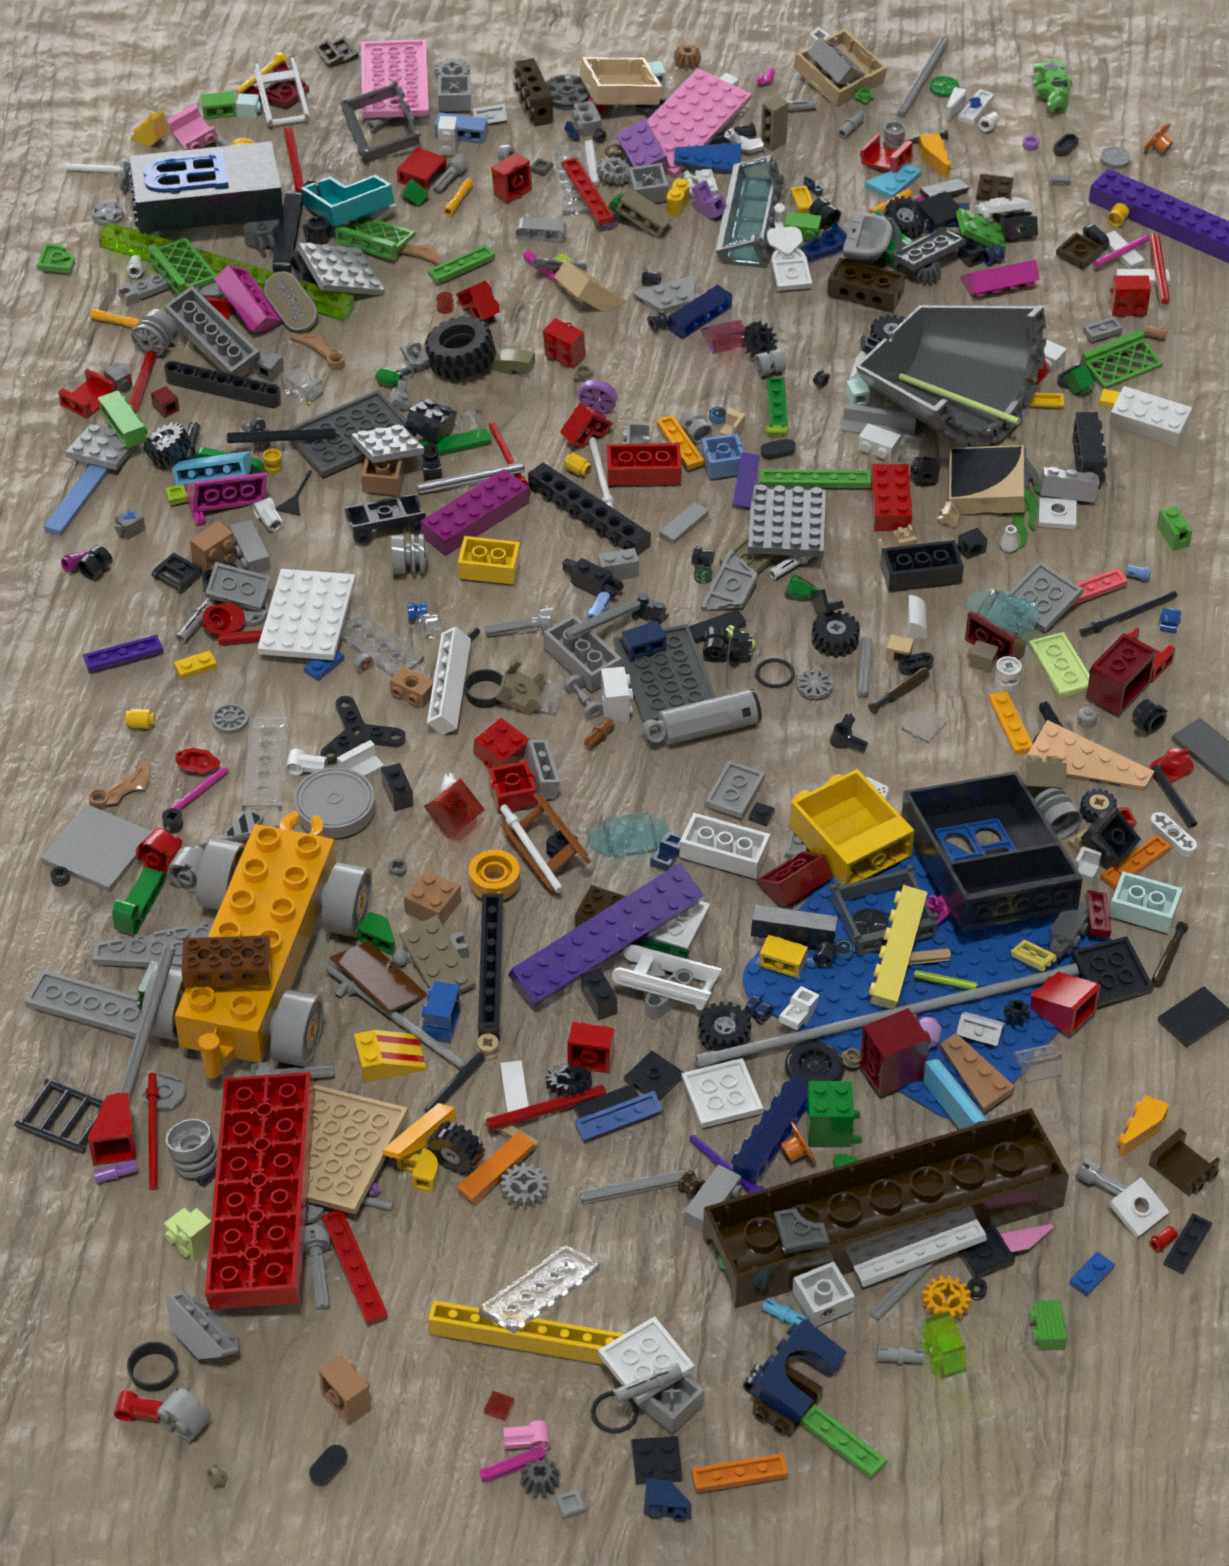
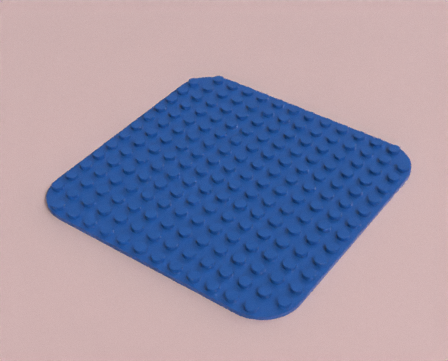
[743,839,1112,1120]

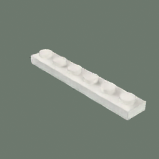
[853,1219,987,1287]

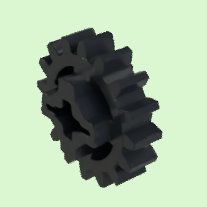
[740,321,778,358]
[545,1063,592,1097]

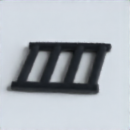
[14,1078,104,1154]

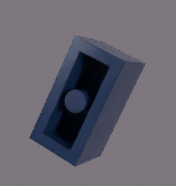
[622,621,667,660]

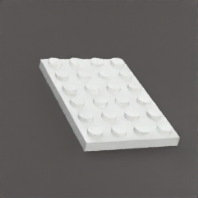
[257,569,356,660]

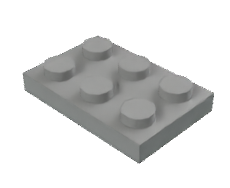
[205,562,271,612]
[705,760,765,819]

